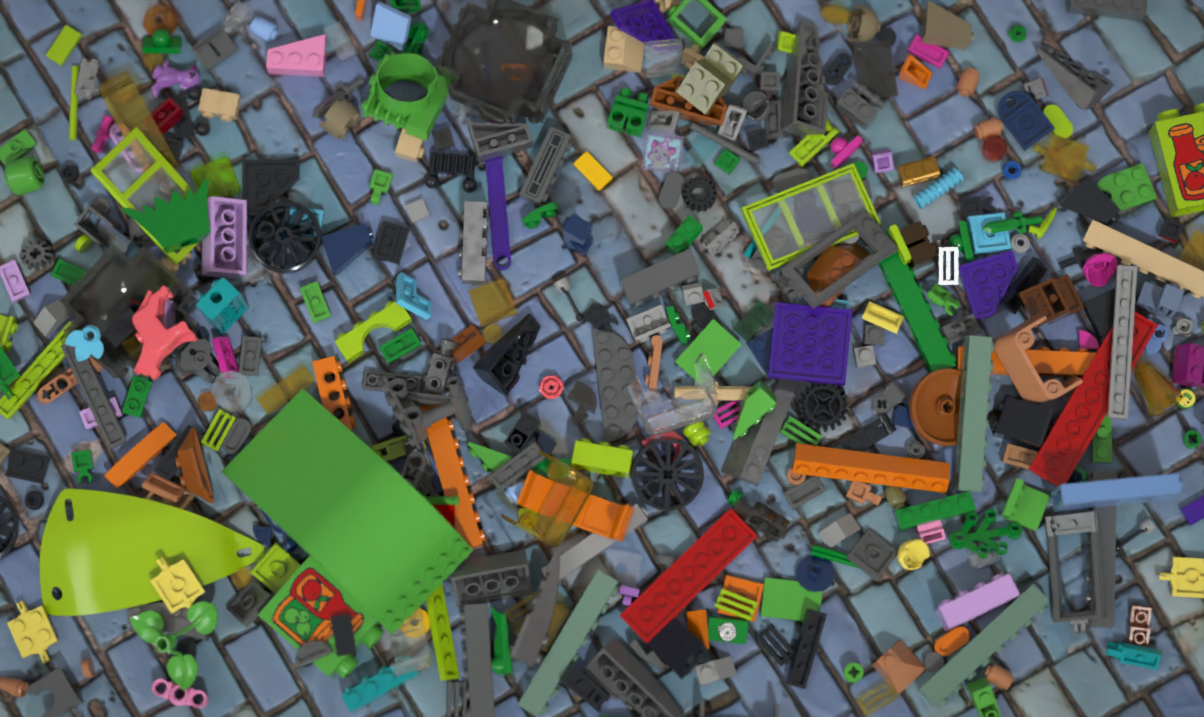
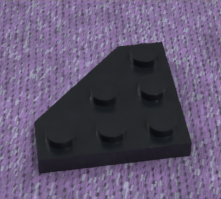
[242,159,300,217]

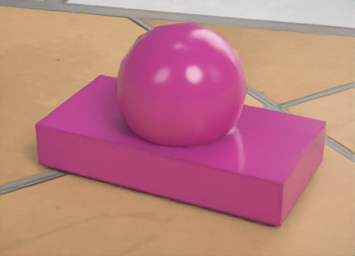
[830,135,862,170]

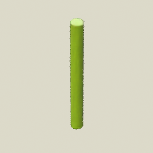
[69,66,79,141]

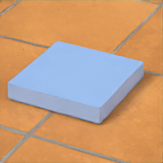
[370,2,411,51]

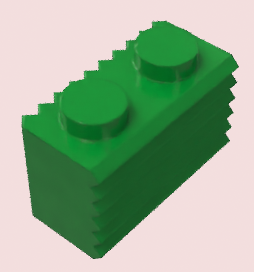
[665,215,703,255]

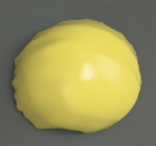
[897,539,930,570]

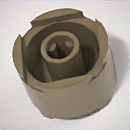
[319,96,361,141]

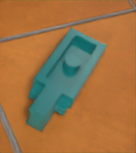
[1106,642,1162,670]

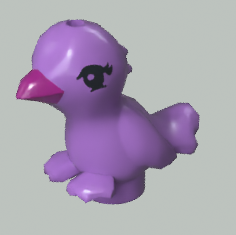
[151,60,201,98]

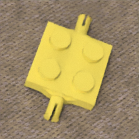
[150,556,205,614]
[1158,557,1204,598]
[7,601,59,664]

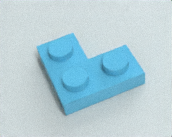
[396,272,432,320]

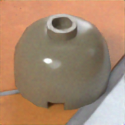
[847,4,881,43]

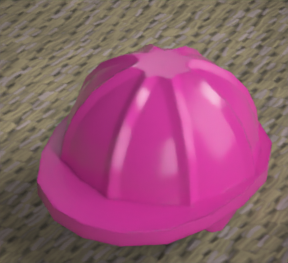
[1083,253,1117,287]

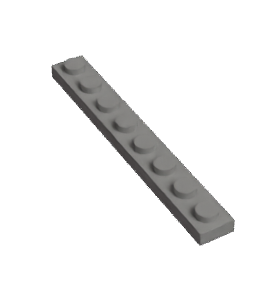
[1107,265,1137,420]

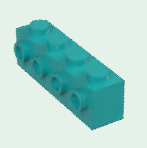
[341,655,420,714]

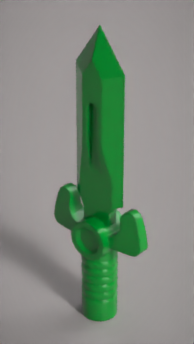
[982,211,1042,234]

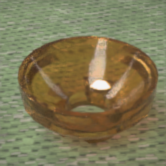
[144,5,178,37]

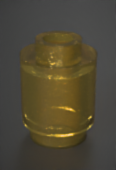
[821,3,850,25]

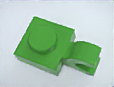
[369,169,393,206]
[926,283,960,316]

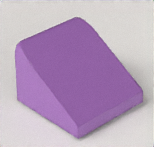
[871,149,894,173]

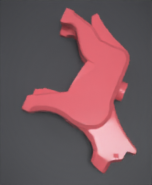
[132,285,198,380]

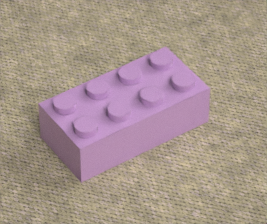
[202,196,247,279]
[935,573,1020,632]

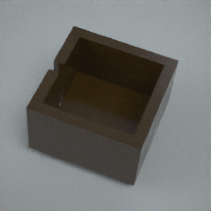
[899,221,937,271]

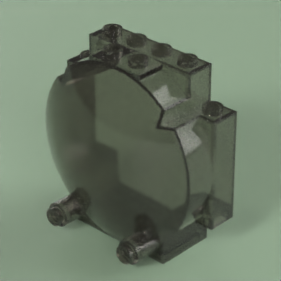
[435,0,573,124]
[60,244,200,380]

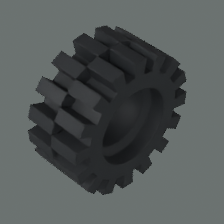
[682,176,717,212]

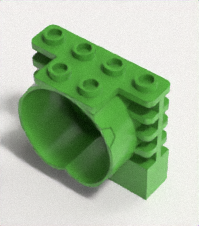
[361,51,456,141]

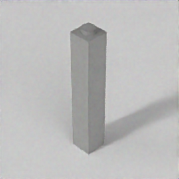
[541,503,648,582]

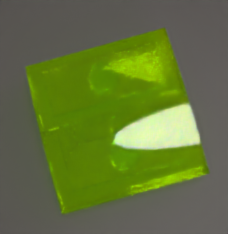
[190,156,241,198]

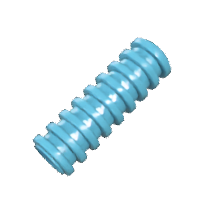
[913,167,964,209]

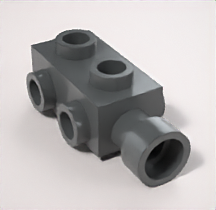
[423,338,457,395]

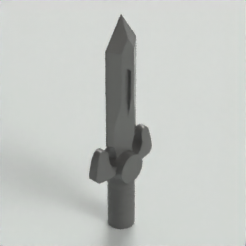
[312,77,365,117]

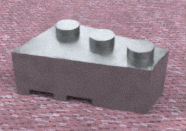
[467,121,533,163]

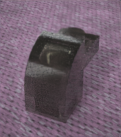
[568,380,597,427]

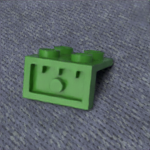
[1000,478,1050,531]

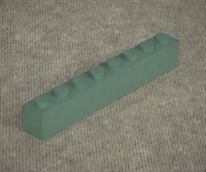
[954,335,994,492]
[518,570,620,717]
[918,584,1049,708]

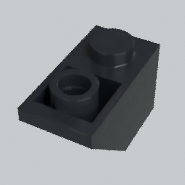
[503,411,541,453]

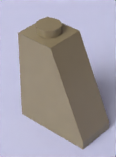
[922,1,974,50]

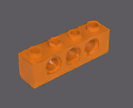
[312,356,356,432]

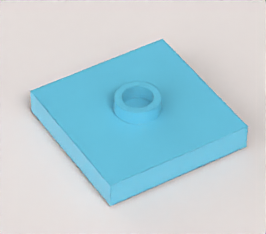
[967,212,1012,254]

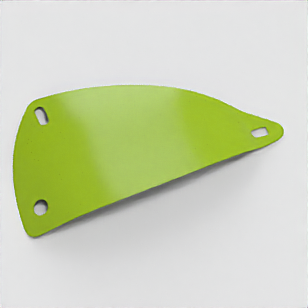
[39,489,265,616]

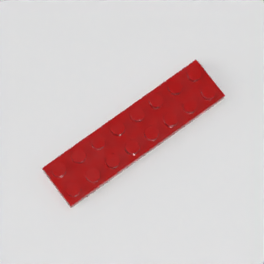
[619,508,758,644]

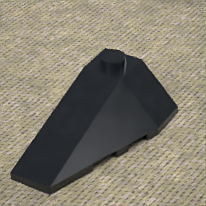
[473,314,541,396]

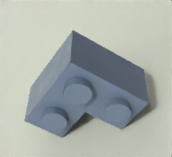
[1135,281,1185,319]

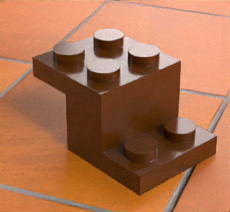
[1018,274,1085,328]

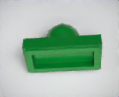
[142,29,182,54]
[948,221,975,262]

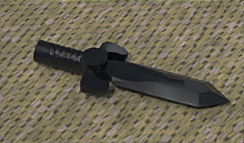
[1058,247,1103,269]

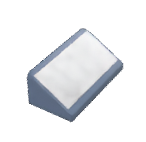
[97,219,134,256]

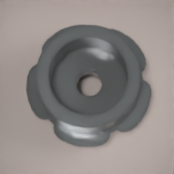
[906,441,925,459]

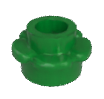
[1008,25,1027,43]

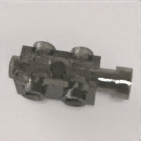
[733,498,790,542]

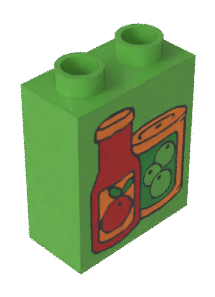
[258,556,385,679]

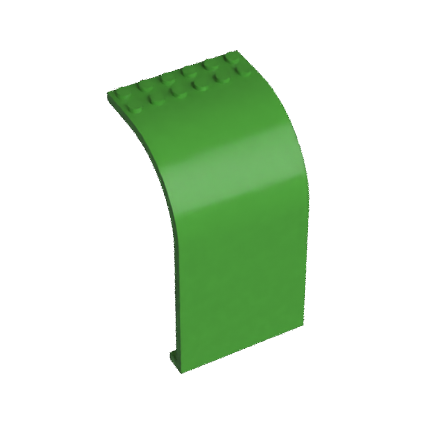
[222,388,473,635]

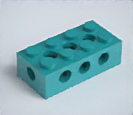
[196,277,249,335]

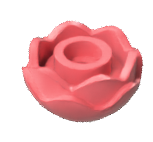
[539,375,564,399]

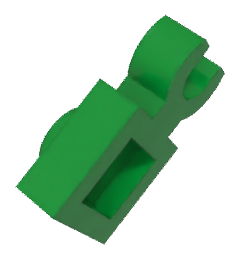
[71,450,94,485]

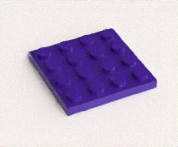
[768,302,852,386]

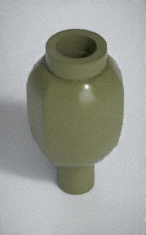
[885,485,906,510]

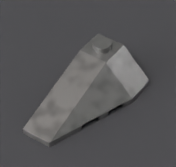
[1037,44,1114,110]

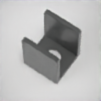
[74,205,120,245]

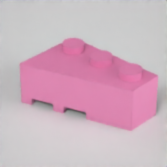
[266,34,328,77]

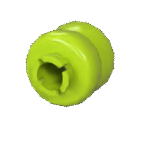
[683,418,711,447]

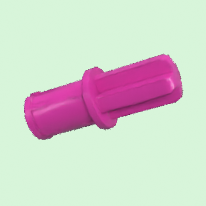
[92,115,115,153]

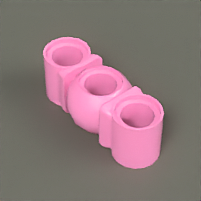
[152,679,209,709]

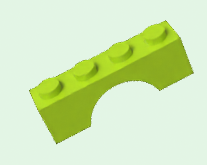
[335,300,412,364]

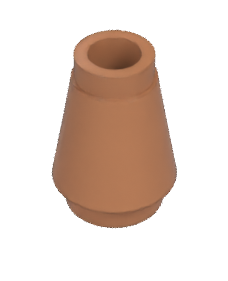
[0,676,28,698]

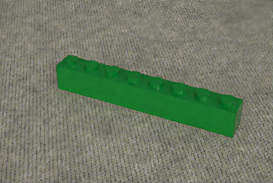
[871,230,957,372]

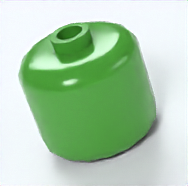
[5,156,45,196]

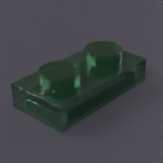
[733,301,773,342]

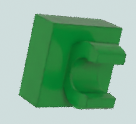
[368,39,395,62]

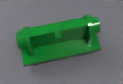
[401,22,430,56]

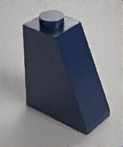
[322,223,374,276]

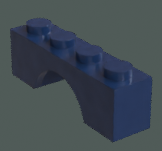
[562,213,594,258]

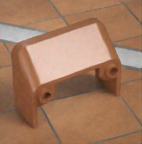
[994,313,1083,404]

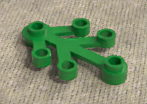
[949,509,1022,558]

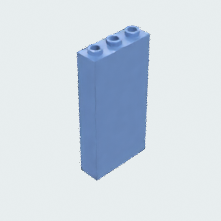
[1051,473,1183,512]

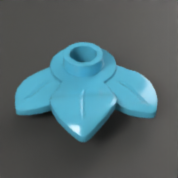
[65,325,104,361]

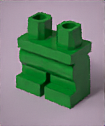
[607,88,649,138]

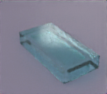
[683,129,719,170]

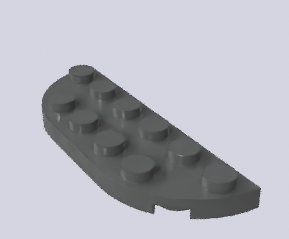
[592,330,639,443]

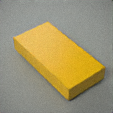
[573,151,613,192]

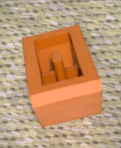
[898,54,933,89]

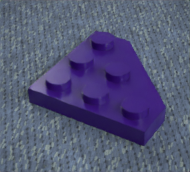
[610,0,680,54]
[958,250,1018,321]

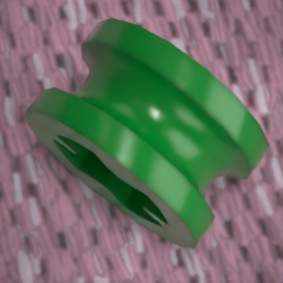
[1183,430,1202,449]
[727,488,744,507]

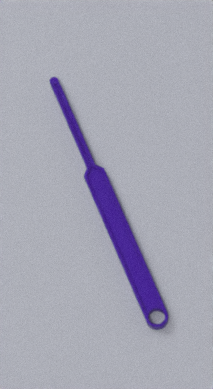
[481,41,511,271]

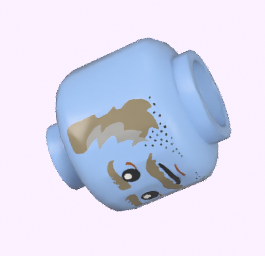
[503,477,525,505]

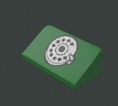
[708,616,748,644]

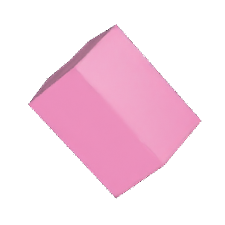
[916,520,945,544]

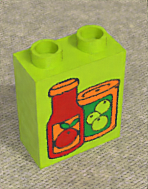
[1149,103,1204,218]

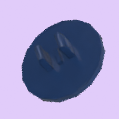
[796,555,835,592]

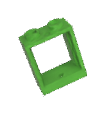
[666,0,727,49]

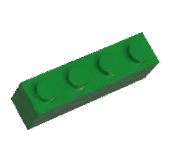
[894,491,976,532]

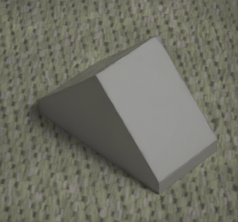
[717,104,747,142]
[646,111,679,137]
[33,298,75,337]
[818,513,861,549]

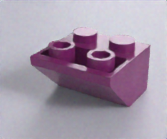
[1172,343,1204,388]

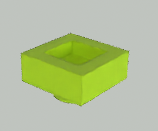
[775,31,796,54]

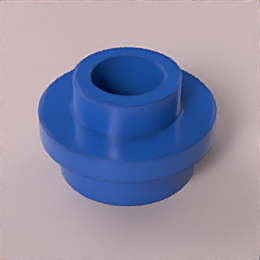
[1002,161,1022,180]

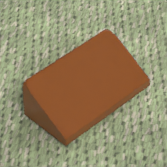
[451,324,486,364]

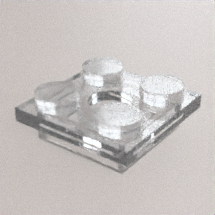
[603,549,642,588]

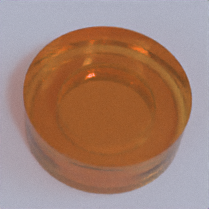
[198,392,218,412]

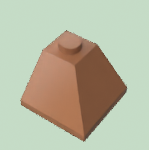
[872,639,926,694]

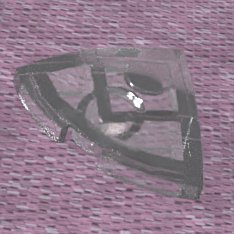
[244,246,284,283]

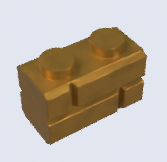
[896,156,940,188]

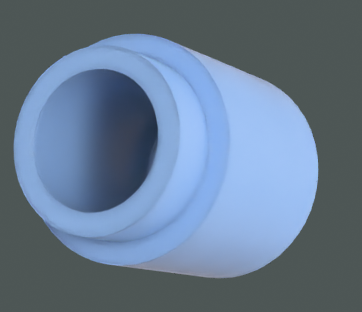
[250,17,279,42]

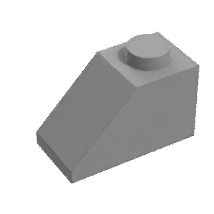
[694,656,737,687]

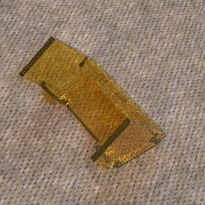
[501,450,593,547]

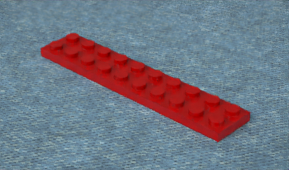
[1028,311,1158,487]

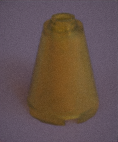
[1134,362,1183,417]

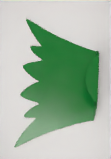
[120,178,211,253]

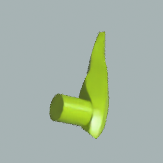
[1028,207,1057,239]

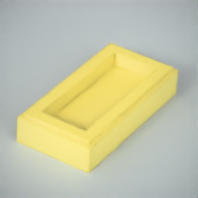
[862,301,904,334]

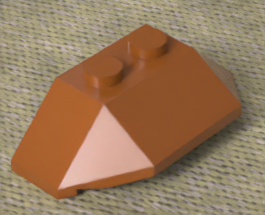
[649,76,728,126]
[807,244,871,307]
[174,428,215,503]

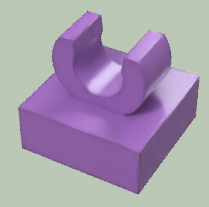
[619,585,640,606]

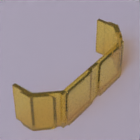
[97,71,180,183]

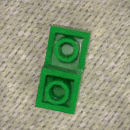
[522,201,559,229]
[666,306,690,346]

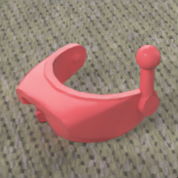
[642,425,683,463]

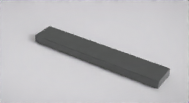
[61,344,127,450]

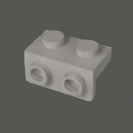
[626,304,671,343]

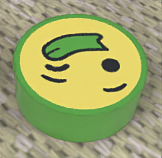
[1175,389,1196,409]

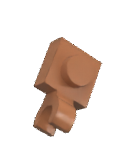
[846,481,882,506]

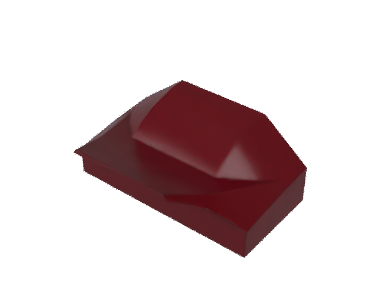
[142,97,184,137]

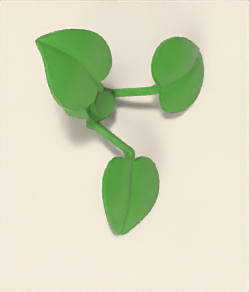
[130,602,218,691]

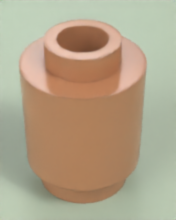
[956,68,980,97]
[974,117,1003,140]
[984,663,1014,690]

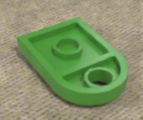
[1096,163,1157,212]

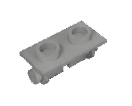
[74,58,100,100]
[701,219,740,257]

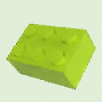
[571,438,633,479]

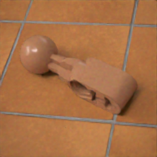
[36,355,105,405]

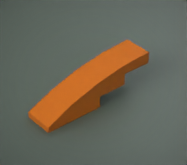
[104,422,177,490]

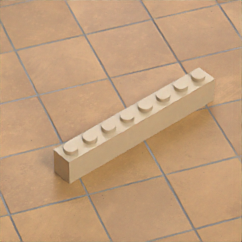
[1083,219,1204,299]

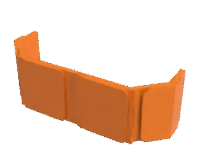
[517,470,635,542]

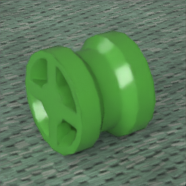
[843,662,864,683]

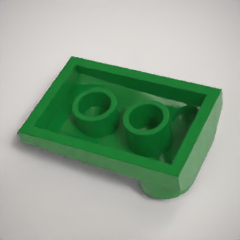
[490,606,514,676]

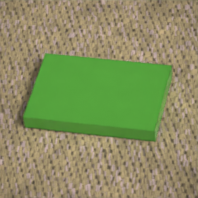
[675,319,742,386]
[761,577,822,622]

